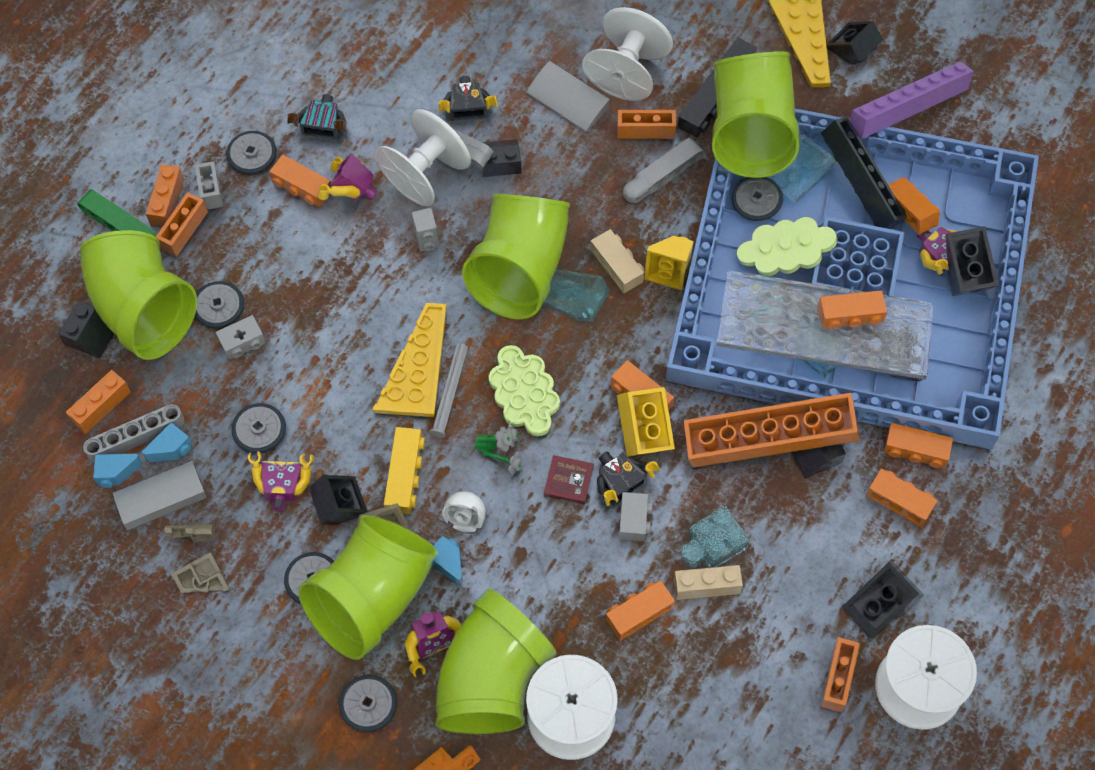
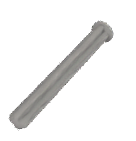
[429,343,468,438]

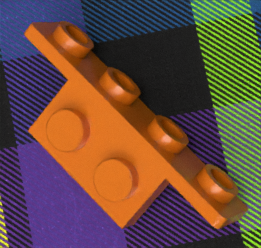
[414,745,480,770]

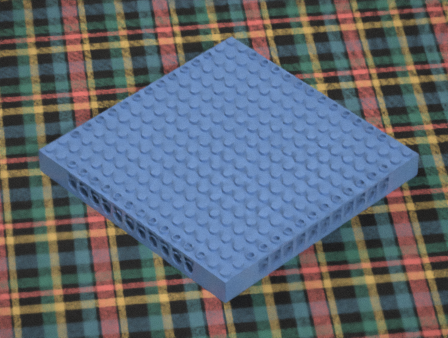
[665,109,1039,450]

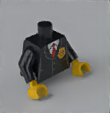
[438,76,498,121]
[597,451,661,506]

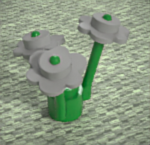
[475,424,522,475]

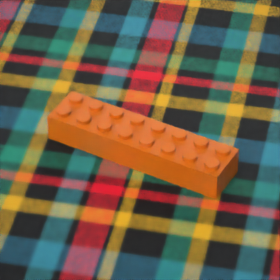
[684,393,860,468]

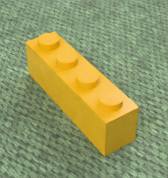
[384,427,425,515]

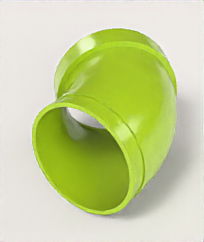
[712,52,799,178]
[462,194,570,319]
[79,230,197,360]
[298,515,438,660]
[436,588,557,734]

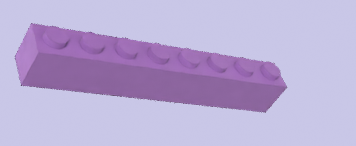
[850,61,974,139]

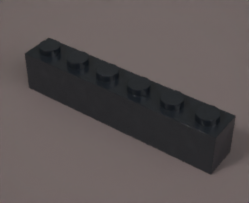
[678,37,757,137]
[821,117,907,229]

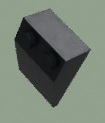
[946,226,999,297]
[843,562,924,639]

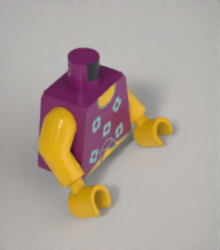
[318,153,378,201]
[917,227,957,276]
[248,451,314,511]
[405,611,461,677]

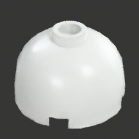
[442,491,486,532]

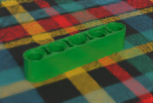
[77,189,158,237]

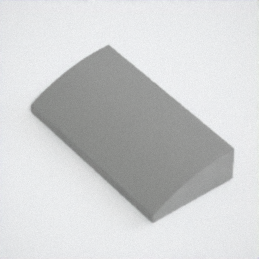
[526,61,610,133]
[113,461,207,530]

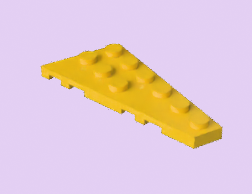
[766,0,831,88]
[372,303,447,417]

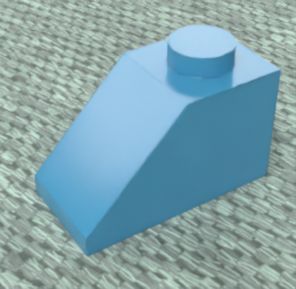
[142,423,193,462]
[93,454,142,488]
[432,536,463,587]

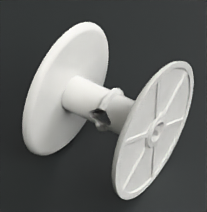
[582,7,673,101]
[374,109,471,206]
[875,625,977,729]
[526,655,617,760]

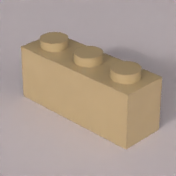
[590,229,645,294]
[673,565,743,600]

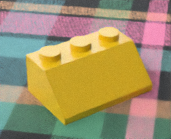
[644,236,693,290]
[617,387,675,457]

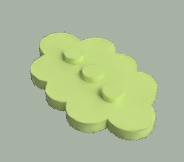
[737,217,837,276]
[489,345,560,437]

